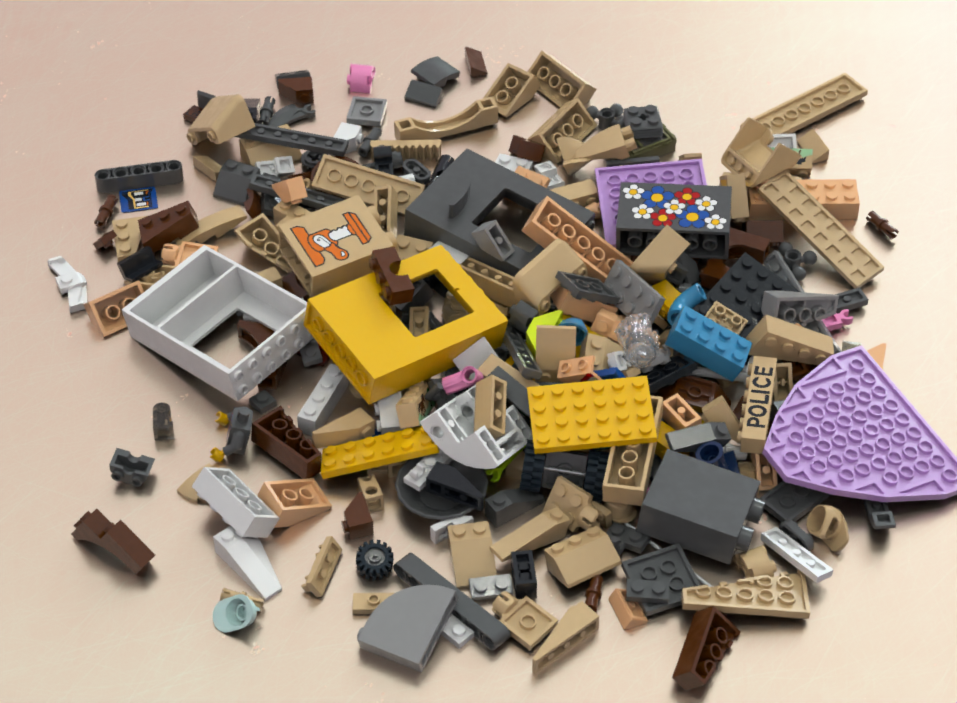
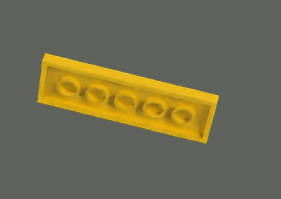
[321,425,439,479]

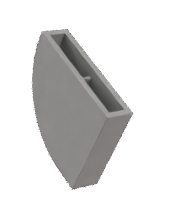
[357,585,458,673]

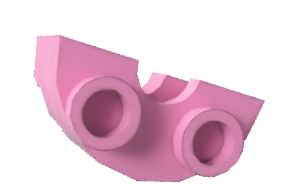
[347,64,376,93]

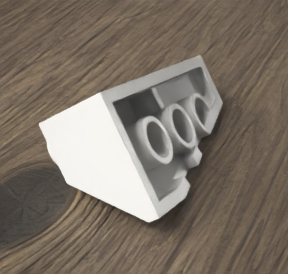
[213,526,282,601]

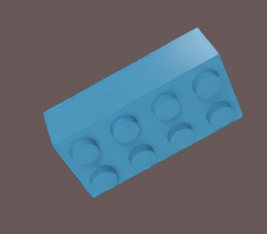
[665,305,752,382]

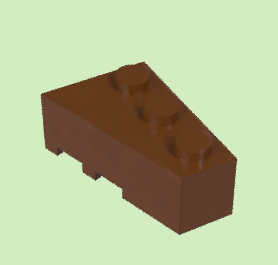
[138,200,199,256]

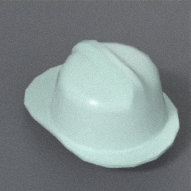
[213,594,260,633]

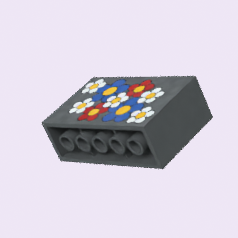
[616,182,732,259]

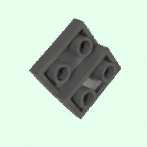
[411,56,460,87]

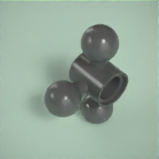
[586,103,625,130]
[778,242,817,281]

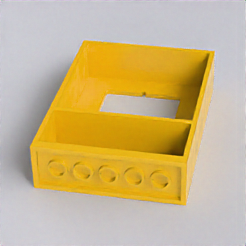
[303,245,508,405]

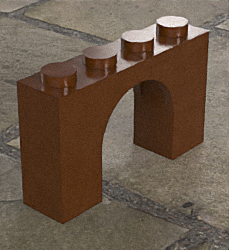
[699,227,771,290]

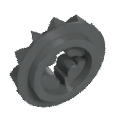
[301,150,328,169]

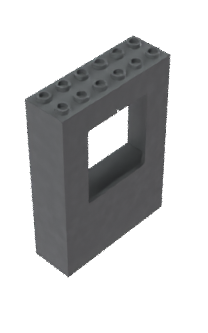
[404,149,596,277]

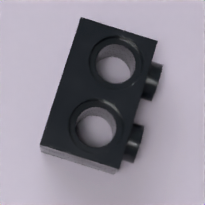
[511,550,537,599]

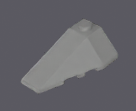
[761,291,839,327]

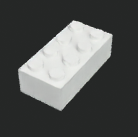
[192,467,280,538]

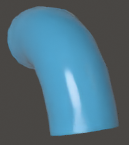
[667,283,707,325]

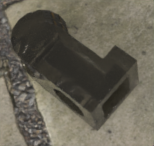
[153,402,175,441]

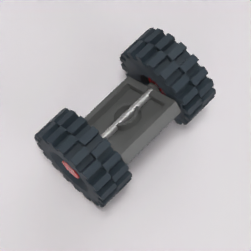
[519,439,609,503]

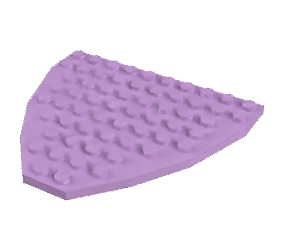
[762,345,957,502]

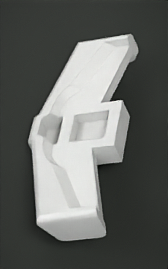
[47,256,87,313]

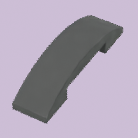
[863,499,896,529]

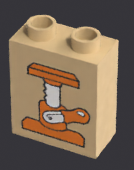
[278,195,398,298]

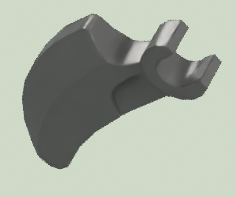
[269,104,316,127]

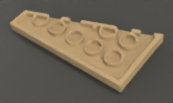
[681,570,810,619]

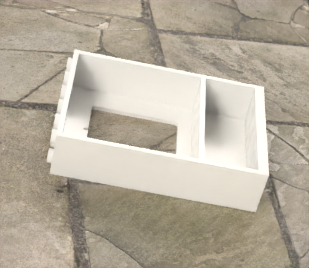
[122,245,314,402]

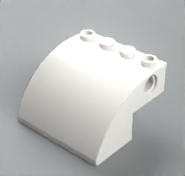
[420,384,533,469]

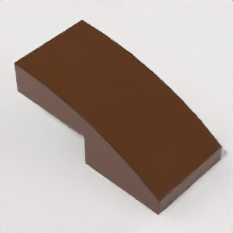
[243,188,262,219]

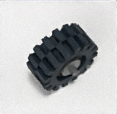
[356,540,394,581]

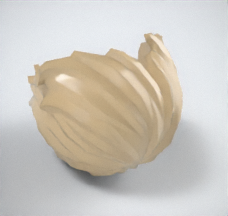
[441,291,469,324]

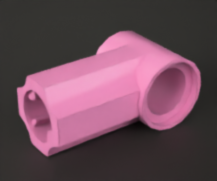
[442,366,484,395]

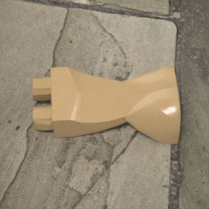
[557,124,637,176]

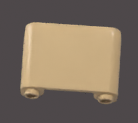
[186,94,256,145]

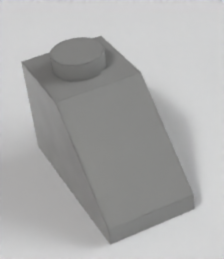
[471,220,515,262]

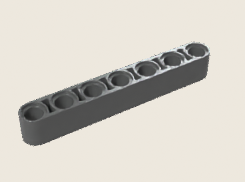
[393,552,511,650]

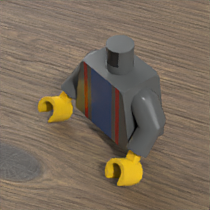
[210,406,253,462]

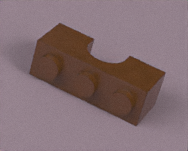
[369,247,415,306]

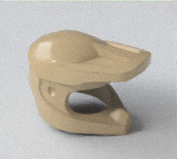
[806,505,849,552]

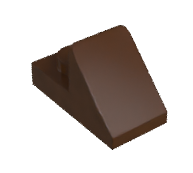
[508,135,546,163]

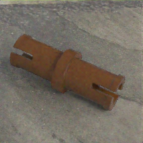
[94,195,118,228]
[866,211,899,239]
[585,575,604,613]

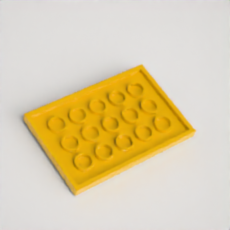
[527,376,657,454]

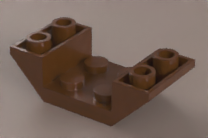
[652,376,731,413]

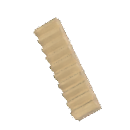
[370,139,441,162]

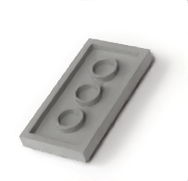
[604,259,665,332]

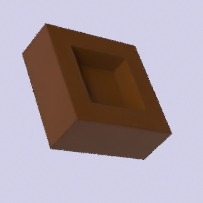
[93,230,117,249]

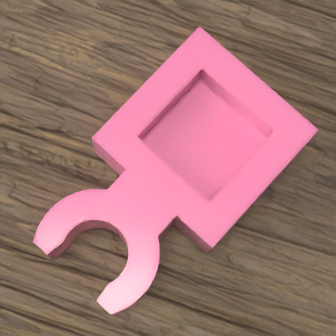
[822,309,853,331]

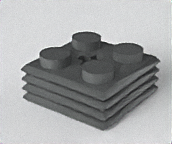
[623,105,663,139]

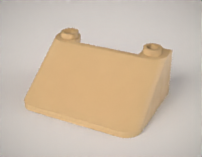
[721,117,801,188]

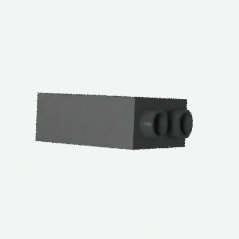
[636,449,766,565]

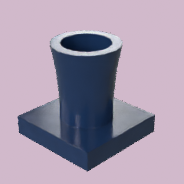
[696,441,741,474]

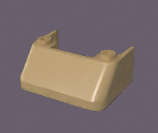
[630,225,690,285]
[512,238,588,316]

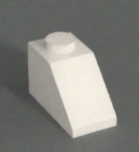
[330,122,364,156]

